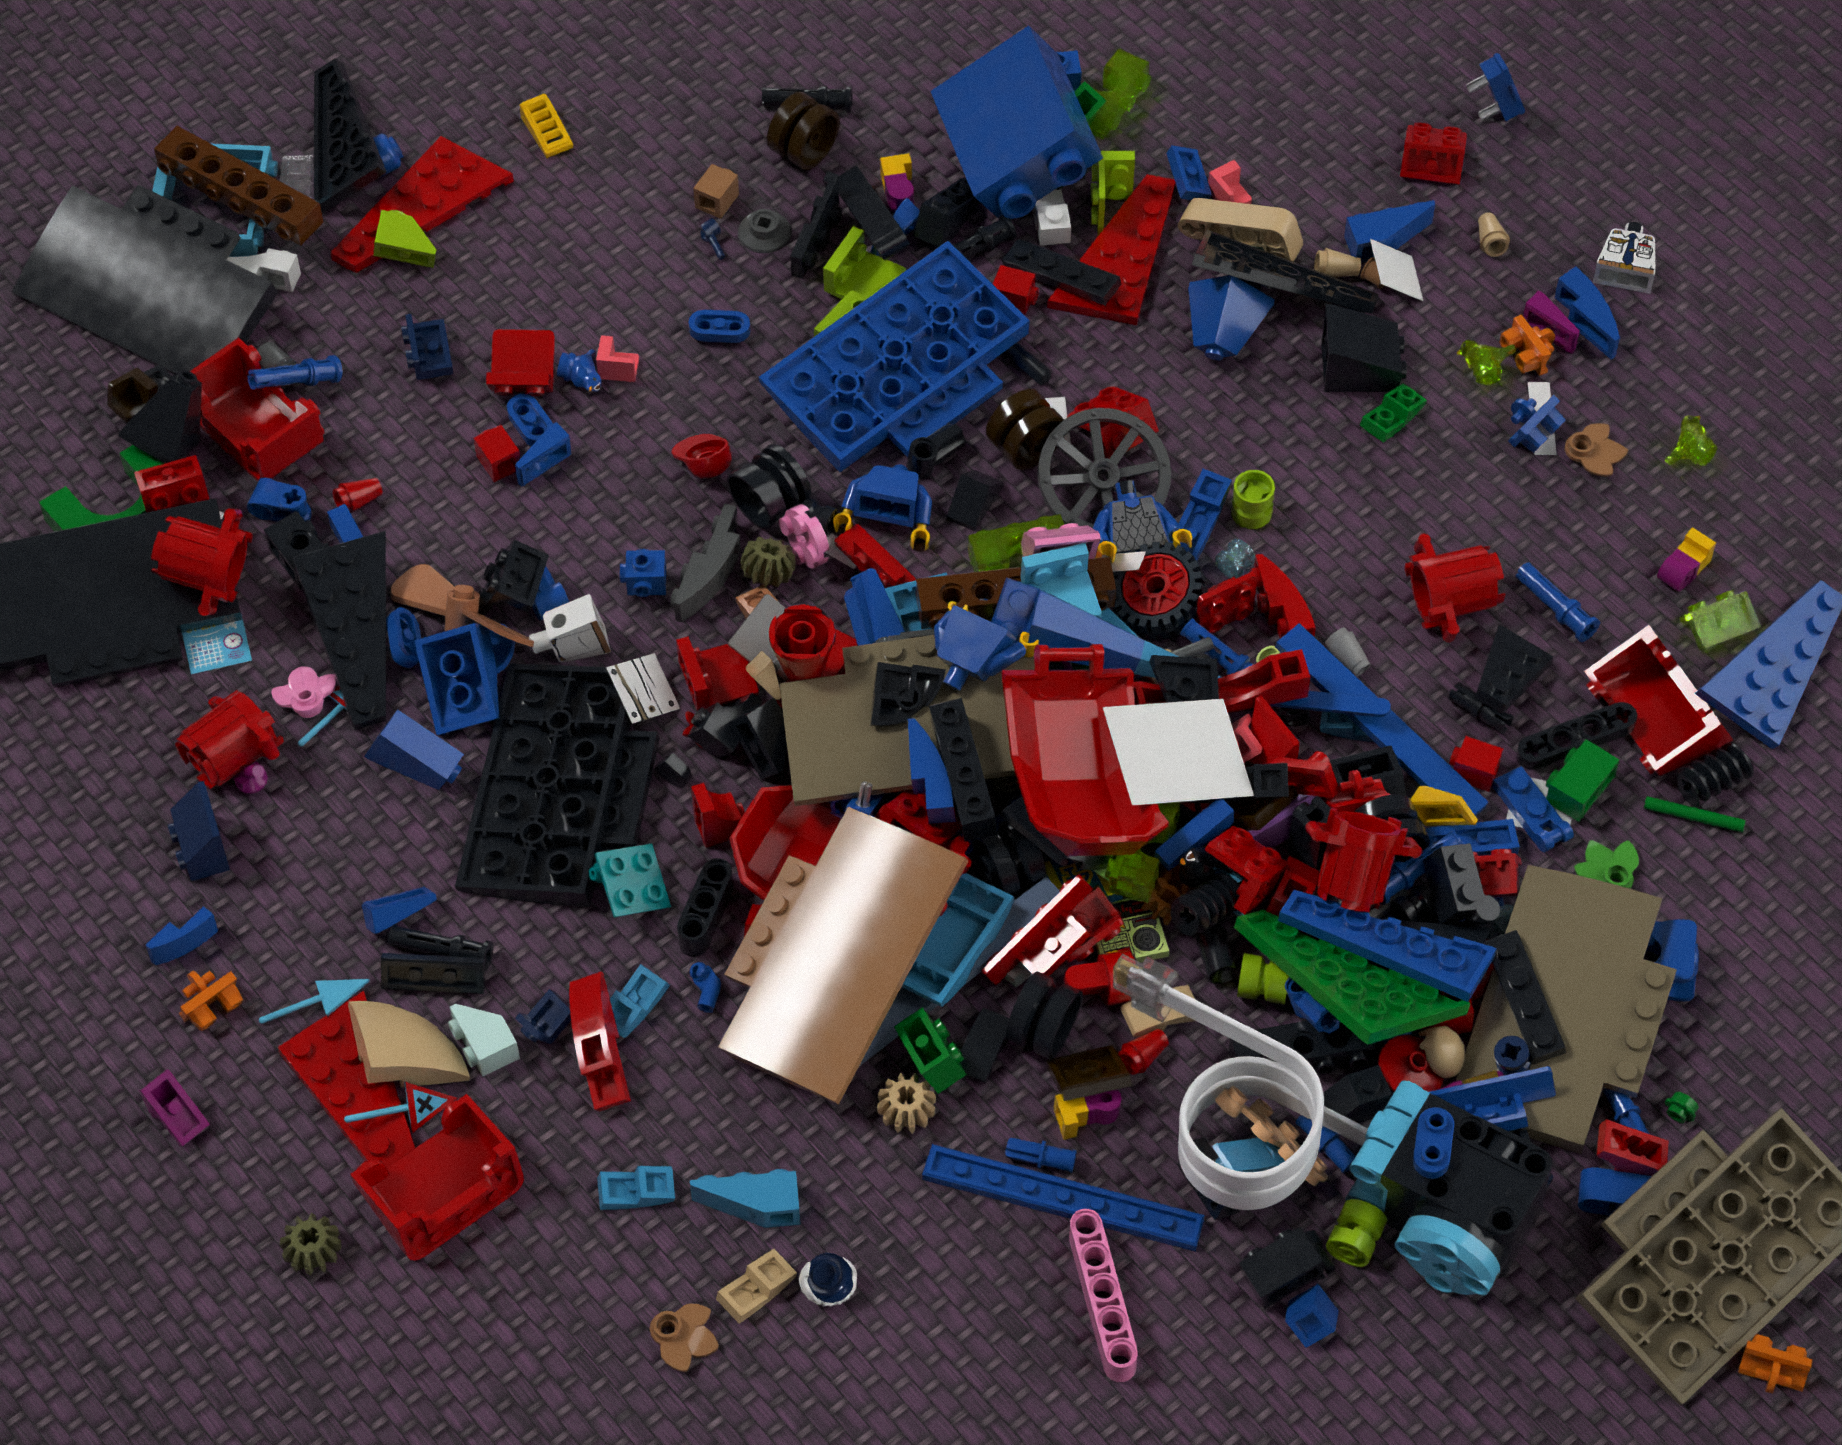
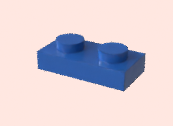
[1166,145,1212,200]

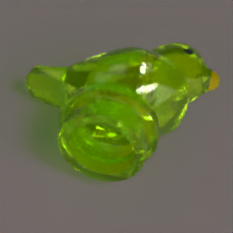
[1457,340,1516,385]
[1665,415,1717,466]

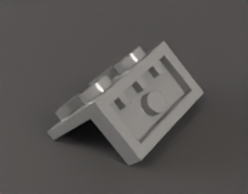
[728,594,787,684]

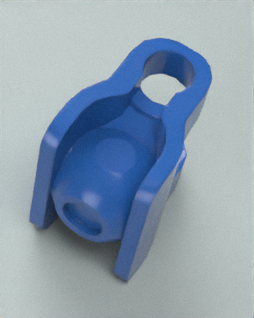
[1646,919,1699,1002]

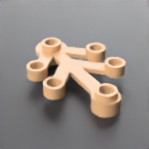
[1215,1086,1328,1186]

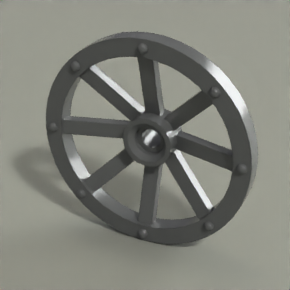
[1037,408,1171,528]

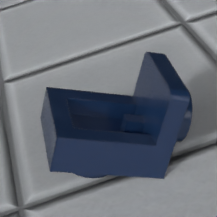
[515,989,571,1044]

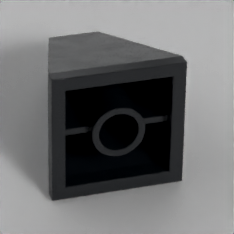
[118,370,202,463]

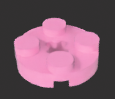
[778,504,829,569]

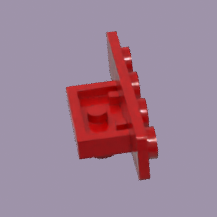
[834,524,916,588]
[982,874,1093,985]

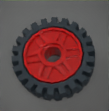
[1113,542,1208,640]

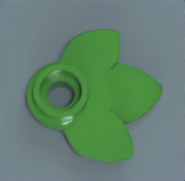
[1574,840,1639,889]

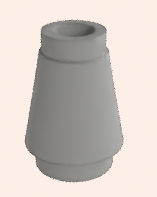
[1325,627,1371,677]

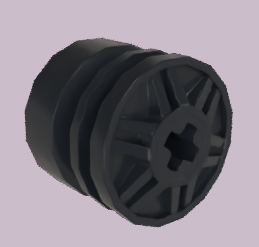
[727,444,812,529]

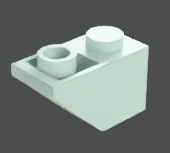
[448,1004,520,1077]

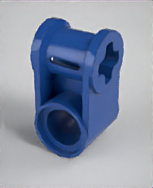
[246,478,312,522]

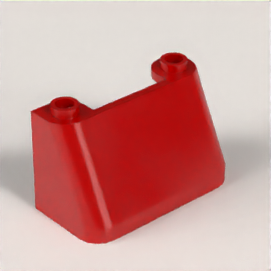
[1584,625,1733,776]
[350,1094,524,1261]

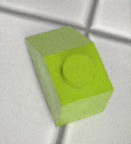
[373,210,436,268]

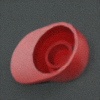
[671,434,732,479]

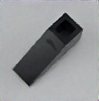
[913,178,980,247]

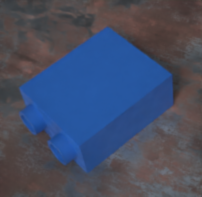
[930,25,1103,219]

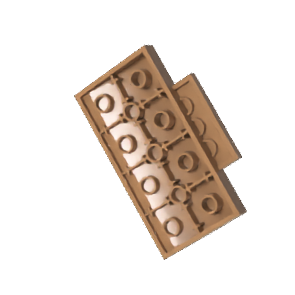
[718,807,968,1105]

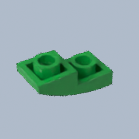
[1359,383,1427,443]

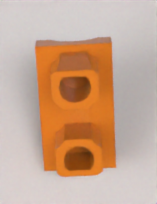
[1499,314,1556,376]
[179,970,243,1032]
[1738,1334,1813,1394]

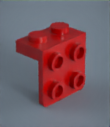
[486,329,555,396]
[1067,387,1159,459]
[875,790,961,846]

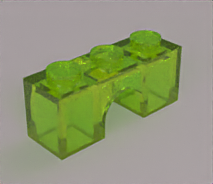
[1090,48,1151,140]
[968,514,1064,572]
[1105,802,1180,903]

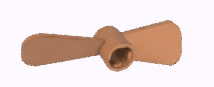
[391,564,534,647]

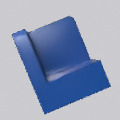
[1285,1284,1339,1348]

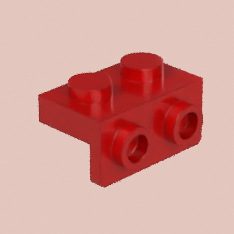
[1066,885,1124,963]

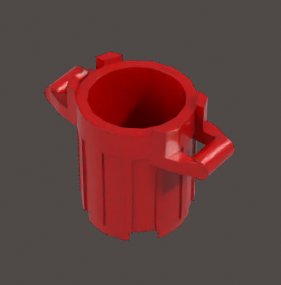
[151,508,253,616]
[1404,533,1505,643]
[175,690,284,789]
[1305,808,1422,912]

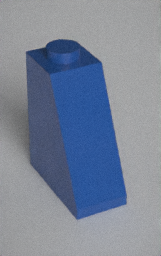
[364,709,464,790]

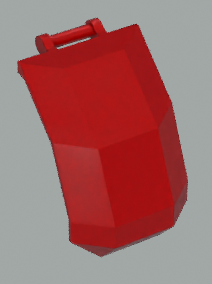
[1002,644,1169,856]
[729,785,972,917]

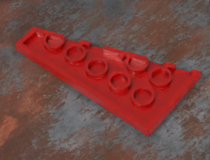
[330,136,514,273]
[1047,174,1176,325]
[278,991,415,1167]

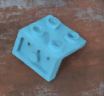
[1021,543,1102,618]

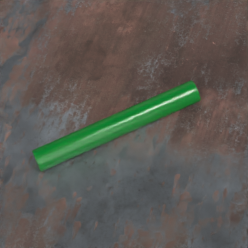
[1643,796,1746,833]

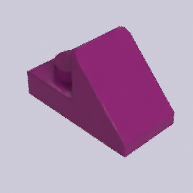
[139,1069,210,1146]

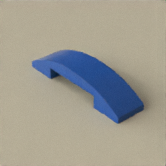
[1170,468,1232,560]

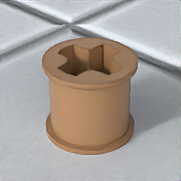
[1361,257,1384,289]

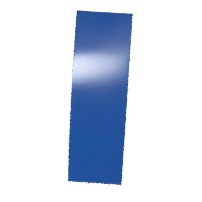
[1555,266,1620,360]
[908,718,956,824]

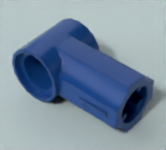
[532,567,569,621]
[1285,977,1340,1034]

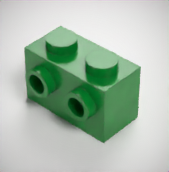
[1545,739,1620,822]
[894,1007,967,1094]

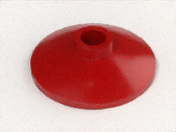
[1378,1035,1444,1093]

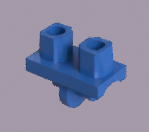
[1508,395,1566,453]

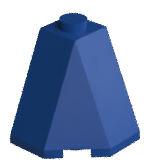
[1188,275,1275,360]

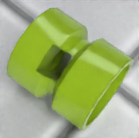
[1231,470,1275,529]
[1237,953,1289,1005]
[1326,1199,1387,1267]

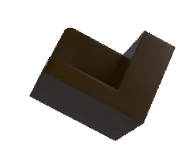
[107,367,158,422]

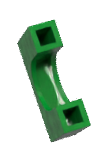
[39,445,165,532]

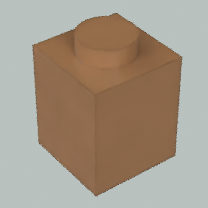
[693,164,739,219]

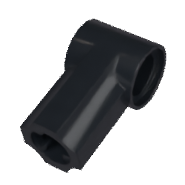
[906,423,967,478]

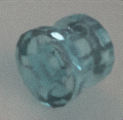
[1215,539,1255,578]

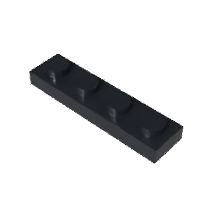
[1002,239,1122,306]
[1484,930,1567,1065]

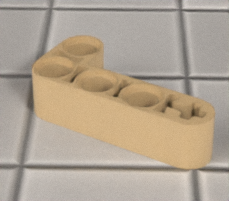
[1178,198,1303,262]

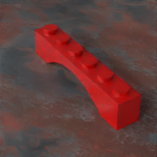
[1133,649,1311,713]

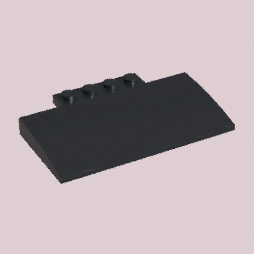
[12,185,278,375]
[0,498,242,688]
[455,663,660,907]

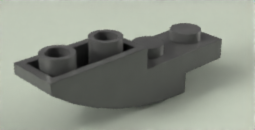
[670,504,741,622]

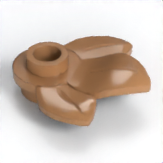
[1564,423,1628,477]
[650,1304,719,1372]

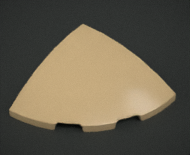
[348,1001,470,1088]

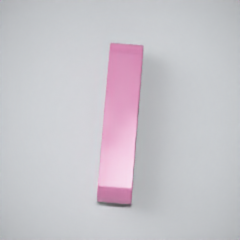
[1069,1209,1138,1382]

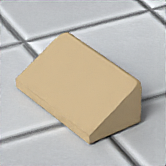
[745,651,781,700]

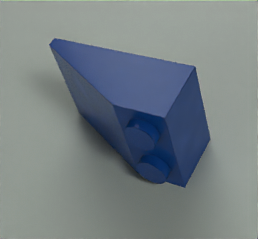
[414,623,499,736]

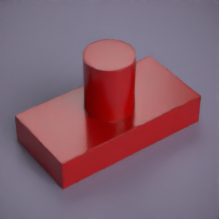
[1271,751,1340,798]

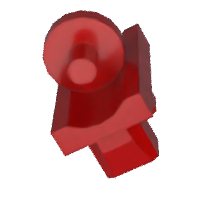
[1323,770,1390,812]

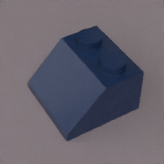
[167,781,230,881]

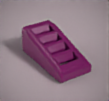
[1523,290,1580,354]

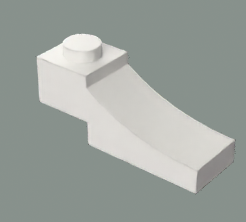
[1032,189,1071,246]
[227,248,301,292]

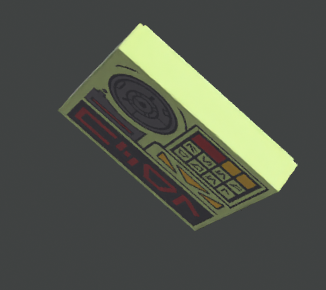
[1095,897,1169,963]

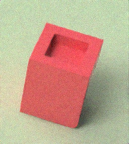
[1208,160,1252,204]
[596,335,639,382]
[1231,713,1263,763]

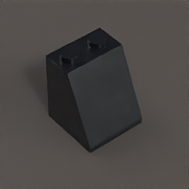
[1321,304,1407,392]

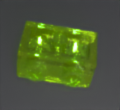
[1679,589,1761,651]

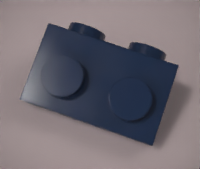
[401,313,454,380]

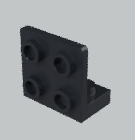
[478,539,549,616]

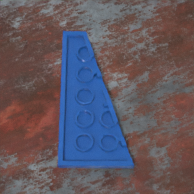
[1694,580,1842,749]

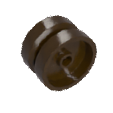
[767,92,840,170]
[986,388,1065,470]

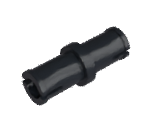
[1448,682,1514,734]

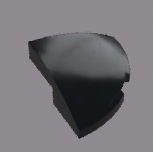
[870,662,946,727]

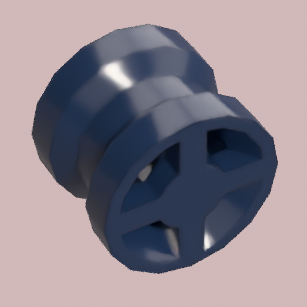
[1494,1036,1531,1075]

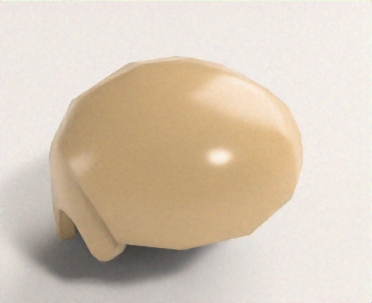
[1418,1026,1465,1078]

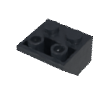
[1330,745,1406,796]

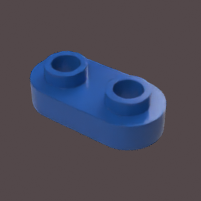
[688,310,751,343]
[507,394,553,446]
[386,607,421,668]
[1413,1107,1454,1179]

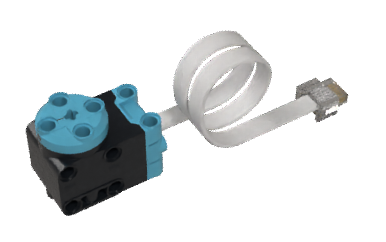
[1113,954,1553,1295]

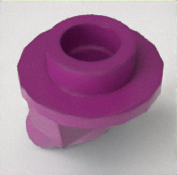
[234,761,268,794]

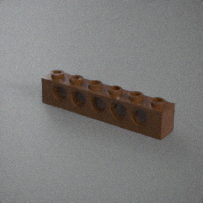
[154,126,324,246]
[916,557,1116,629]

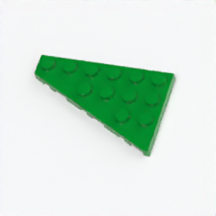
[1234,910,1471,1045]

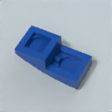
[145,906,218,965]

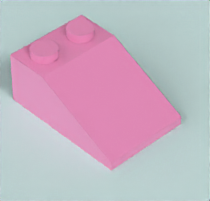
[1021,523,1100,559]

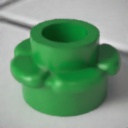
[1665,1092,1699,1124]

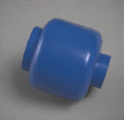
[373,133,404,178]

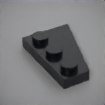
[1149,655,1219,703]

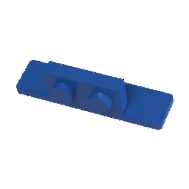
[1429,1066,1556,1131]

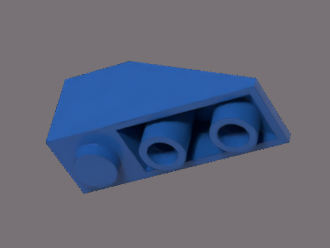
[1344,200,1435,263]

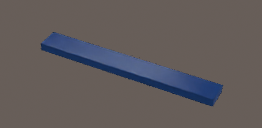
[1275,623,1489,816]
[922,1144,1205,1252]

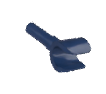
[700,218,726,260]

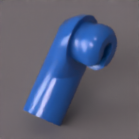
[689,962,722,1013]

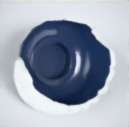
[799,1253,857,1307]

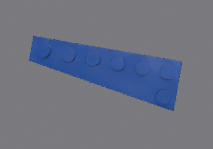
[1278,890,1497,1002]

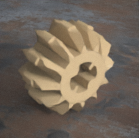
[877,1073,936,1134]

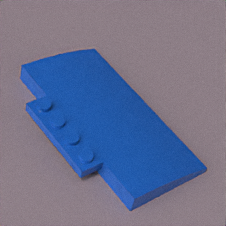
[759,241,1030,472]

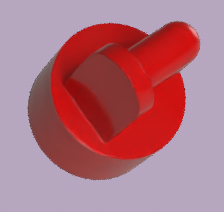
[1064,950,1141,1005]

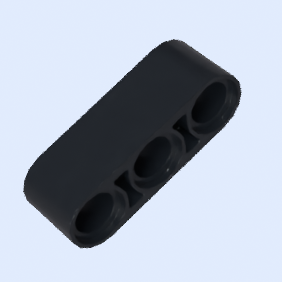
[677,858,734,957]

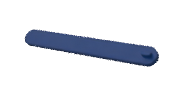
[1270,691,1391,717]

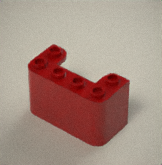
[190,337,325,482]

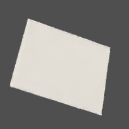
[1103,699,1254,805]

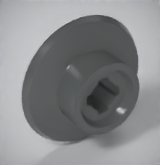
[738,209,792,253]

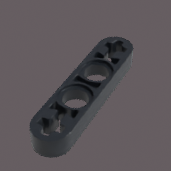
[1516,702,1637,770]

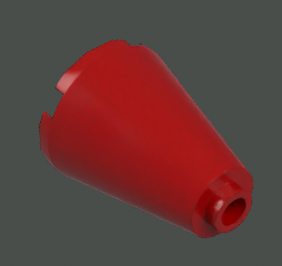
[768,604,836,682]

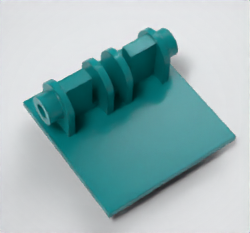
[589,843,671,918]

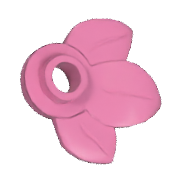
[271,666,336,718]

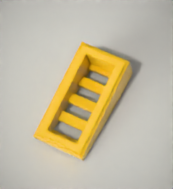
[520,94,574,158]
[1411,786,1478,826]

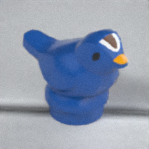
[557,349,602,392]

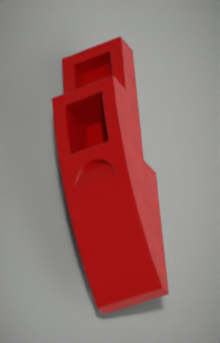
[1249,554,1316,638]
[569,972,631,1112]

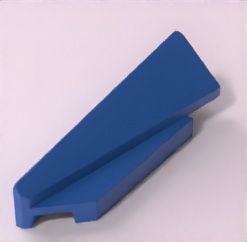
[844,568,905,646]

